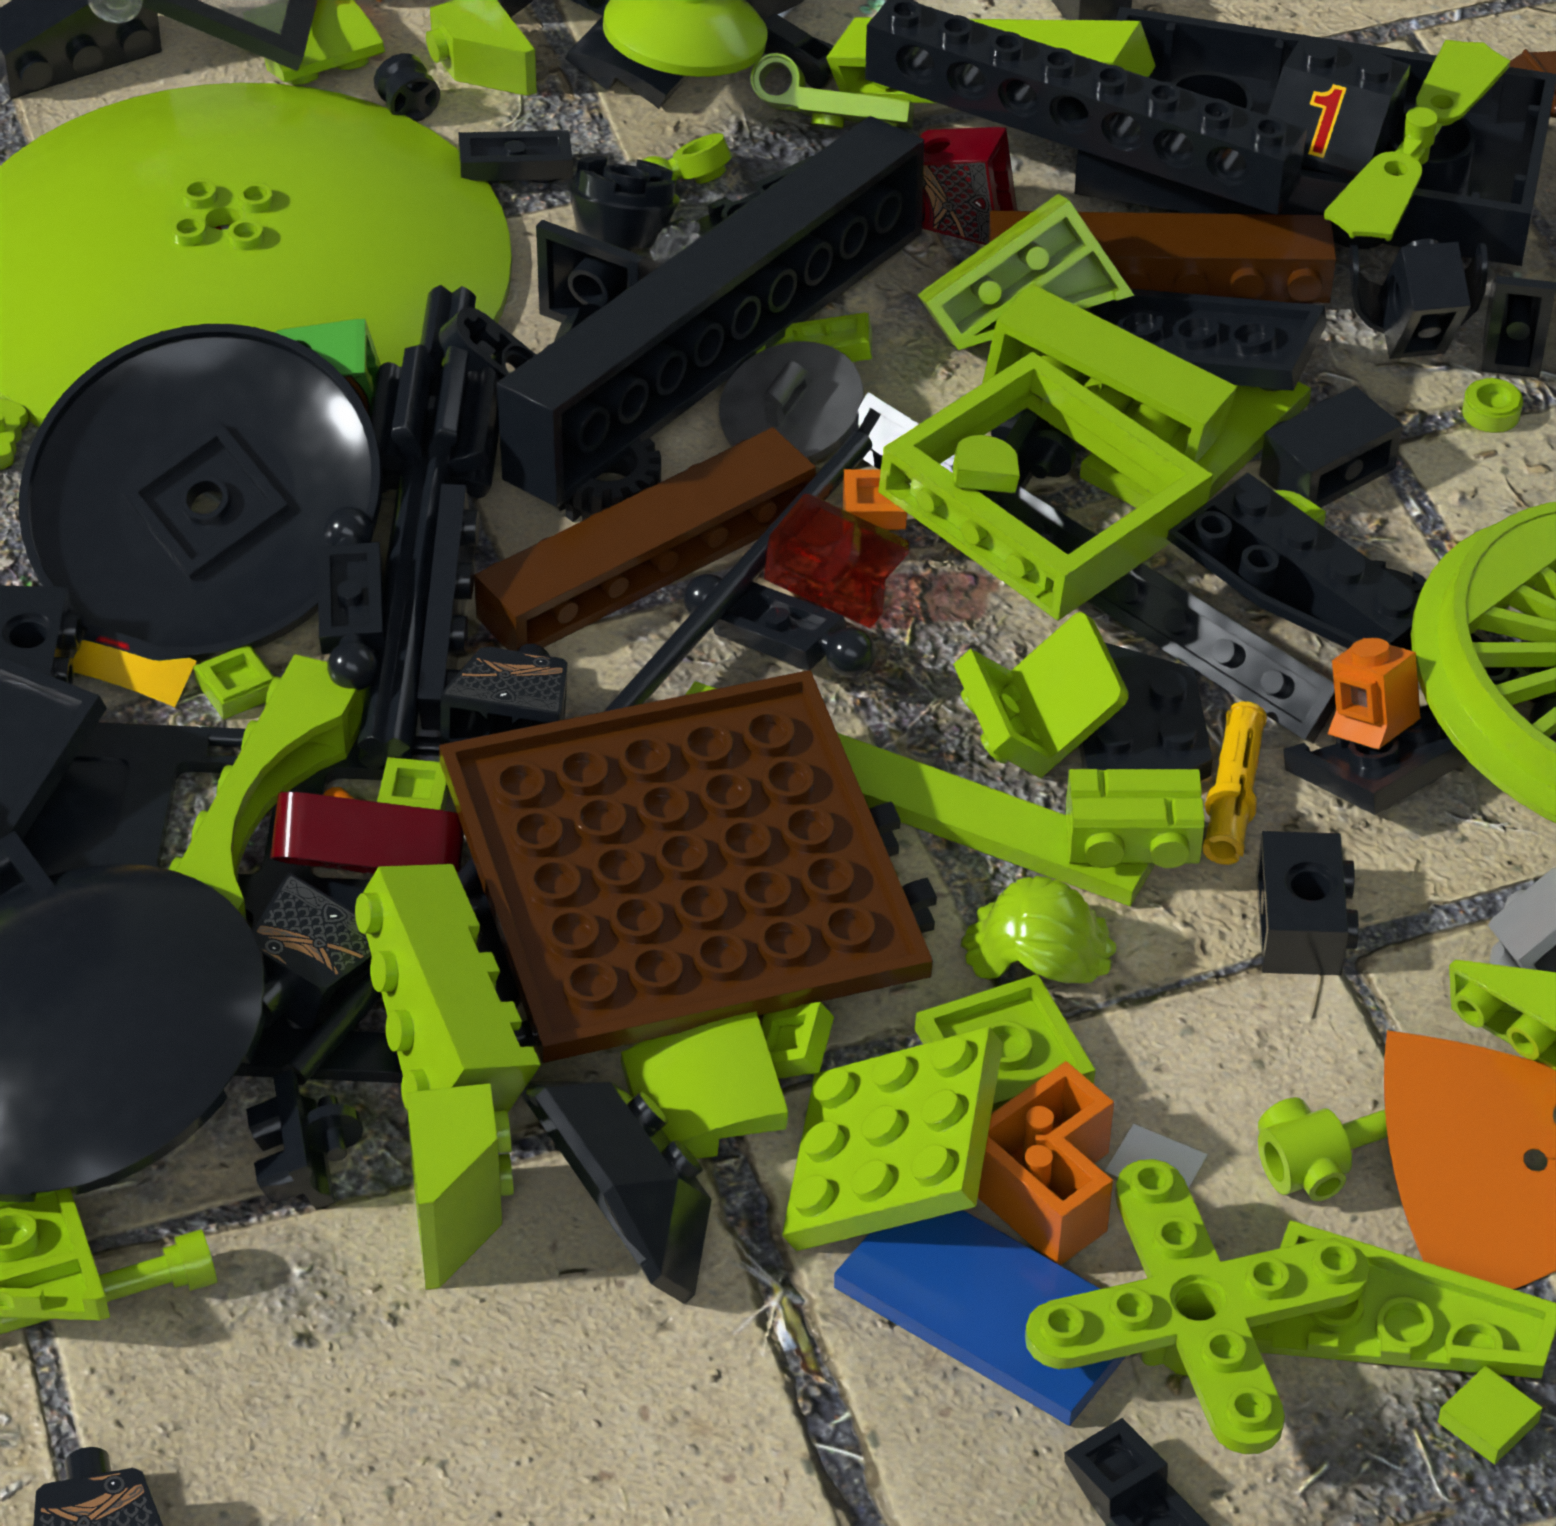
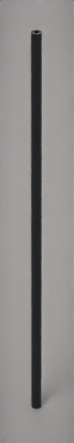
[283,431,873,1085]

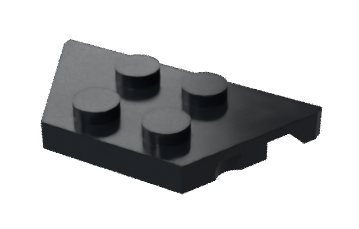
[1079,643,1213,781]

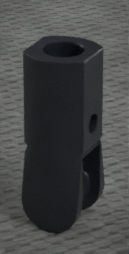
[763,13,834,89]

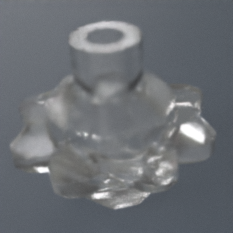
[650,220,700,263]

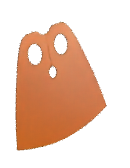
[1384,1030,1556,1289]

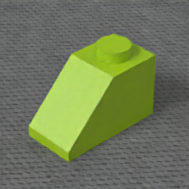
[426,0,537,96]

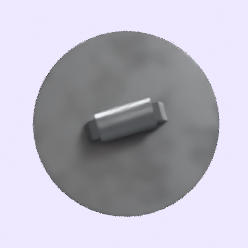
[719,341,865,463]

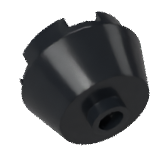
[567,156,680,251]

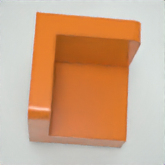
[842,469,907,562]

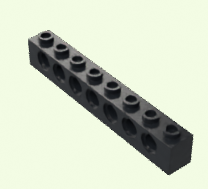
[865,0,1307,215]

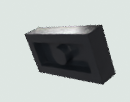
[458,130,573,184]

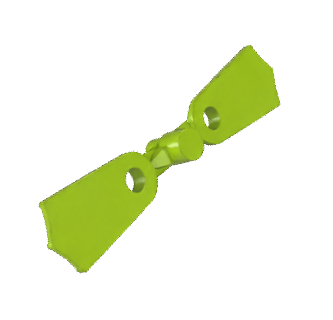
[1324,40,1510,241]

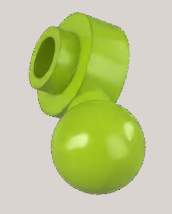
[642,133,732,185]

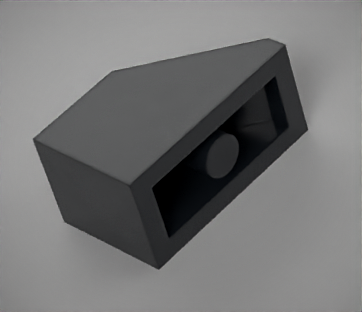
[1481,276,1556,378]

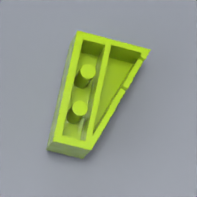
[917,194,1134,350]

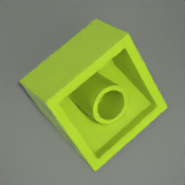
[406,1083,514,1290]

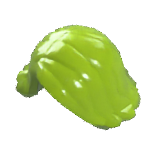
[960,876,1117,984]

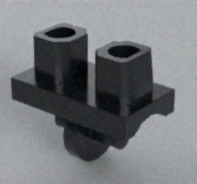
[991,394,1076,489]
[246,1069,363,1209]

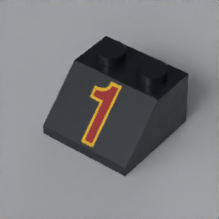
[1267,34,1410,180]

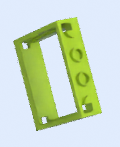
[878,351,1213,621]

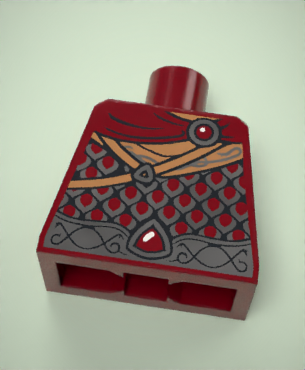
[920,127,1018,245]

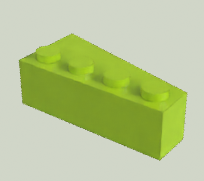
[982,283,1237,462]

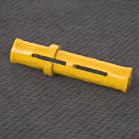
[1202,701,1267,865]

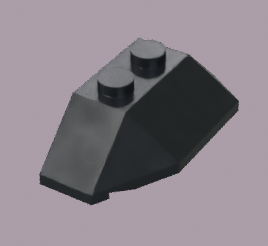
[521,1081,712,1304]

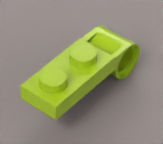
[750,53,915,129]

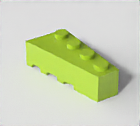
[355,864,541,1112]

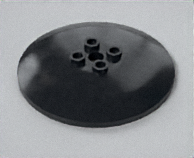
[19,324,383,661]

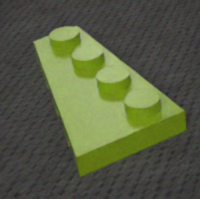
[1250,1220,1556,1379]

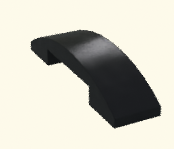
[1064,1418,1210,1526]

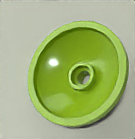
[603,0,768,77]

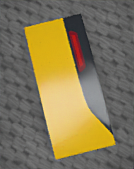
[73,625,197,708]

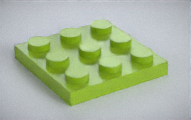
[782,1026,1003,1251]

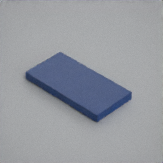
[834,1210,1126,1426]

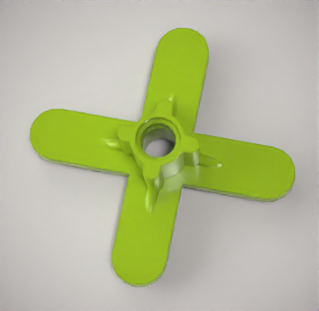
[1025,1159,1370,1454]

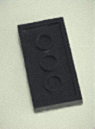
[1089,288,1327,391]

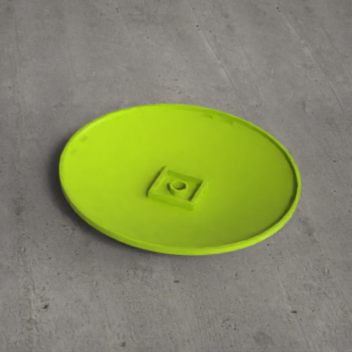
[0,83,512,427]

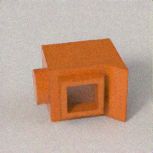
[1327,638,1421,750]

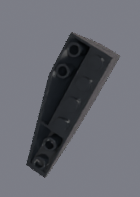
[1167,472,1531,690]

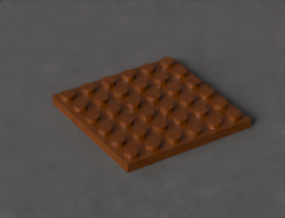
[439,670,933,1063]

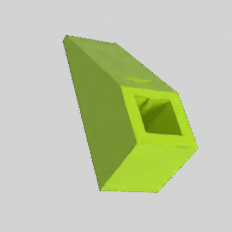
[1449,959,1556,1071]

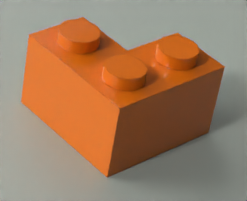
[978,1061,1114,1266]

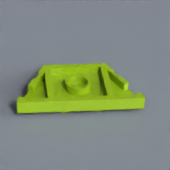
[0,1187,110,1321]

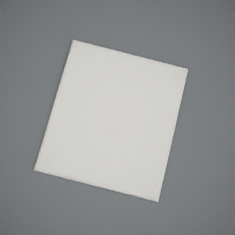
[1105,1124,1208,1188]

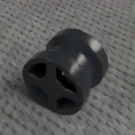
[373,53,440,122]

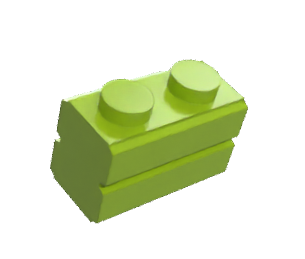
[1066,769,1204,868]

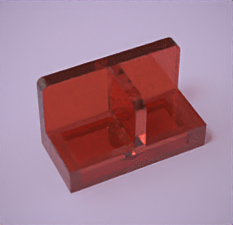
[764,494,909,628]

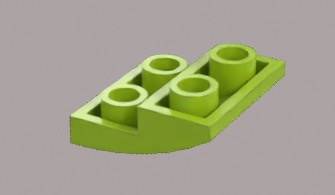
[240,0,385,85]
[620,1011,788,1159]

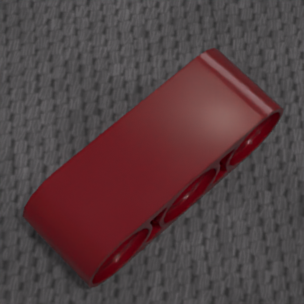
[270,792,464,874]

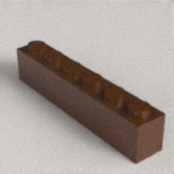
[988,211,1336,303]
[474,427,816,651]

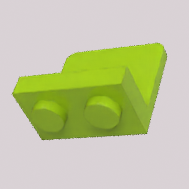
[953,612,1129,778]

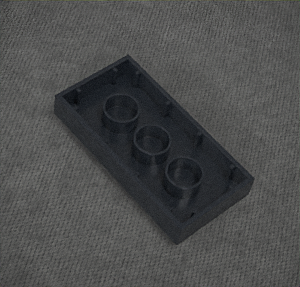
[1074,6,1556,266]

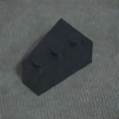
[0,0,162,99]

